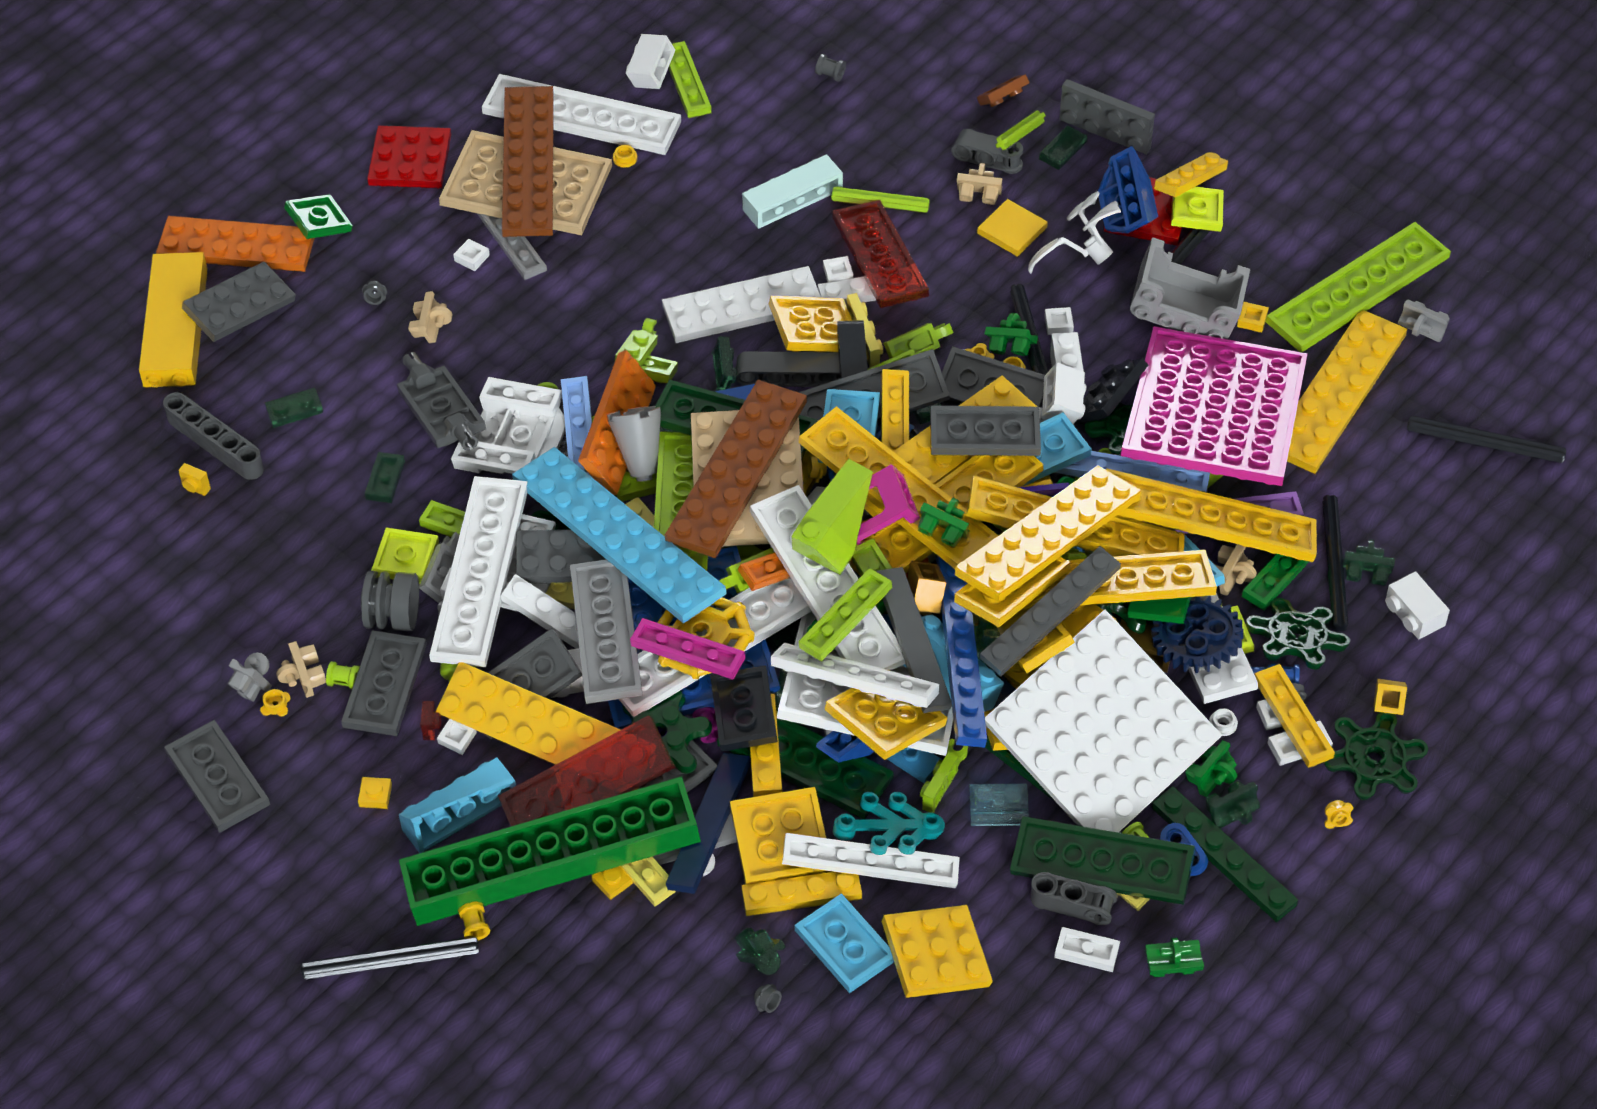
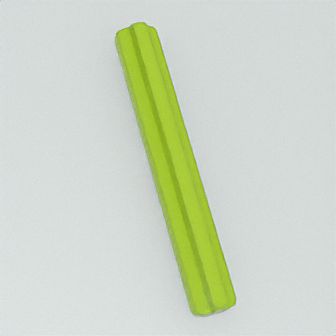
[995,110,1046,150]
[831,187,930,213]

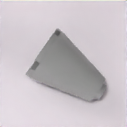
[607,406,661,481]

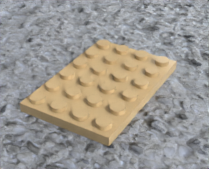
[439,130,612,235]
[691,410,803,547]

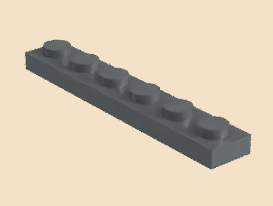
[980,546,1121,676]

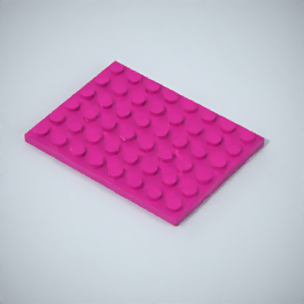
[1121,326,1307,486]

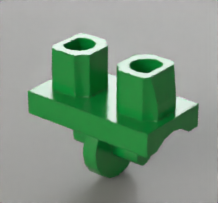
[985,313,1038,356]
[918,498,970,548]
[1185,740,1237,797]
[1145,938,1204,977]

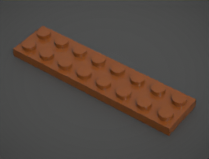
[502,86,554,237]
[665,380,807,559]

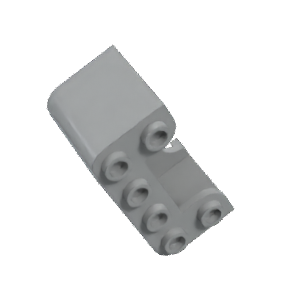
[1130,237,1250,339]

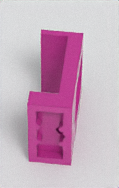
[857,464,920,545]

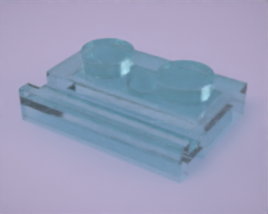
[969,784,1029,826]

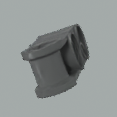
[951,129,1023,174]
[1030,872,1118,925]

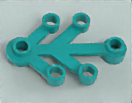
[832,792,945,855]

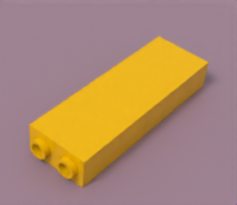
[139,252,208,387]

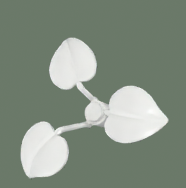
[1028,191,1121,274]

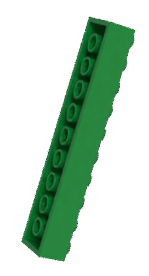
[399,776,701,926]

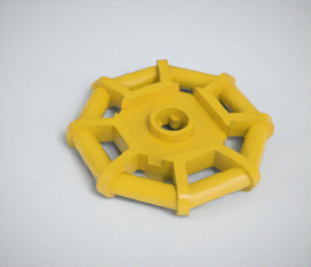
[657,597,755,679]

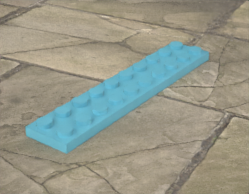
[512,447,727,624]

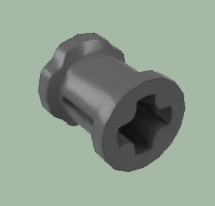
[815,54,846,82]

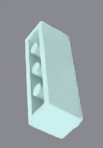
[742,154,843,229]

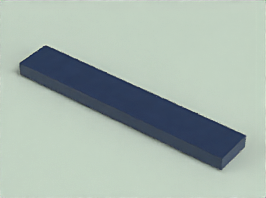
[666,753,751,894]

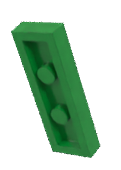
[1242,554,1309,611]

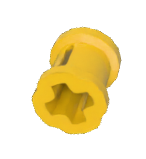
[458,902,490,940]

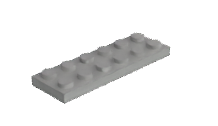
[570,559,643,704]

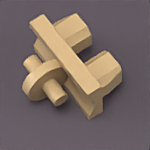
[957,163,1002,205]
[408,291,453,343]
[1214,544,1257,596]
[277,641,326,698]

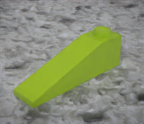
[791,459,873,575]

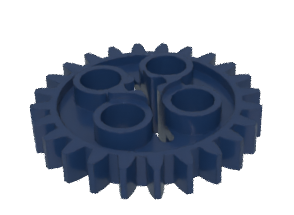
[1151,596,1244,673]

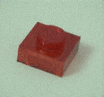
[420,701,441,740]

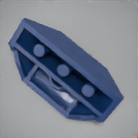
[1098,146,1158,233]

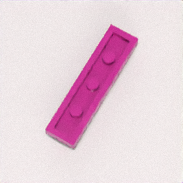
[630,618,745,680]

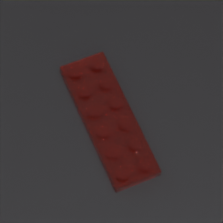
[833,200,929,308]
[498,715,675,826]

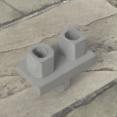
[1397,300,1450,342]
[227,652,272,702]

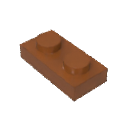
[977,74,1029,107]

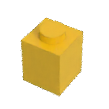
[1373,679,1407,715]

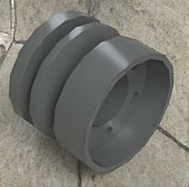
[360,570,419,631]

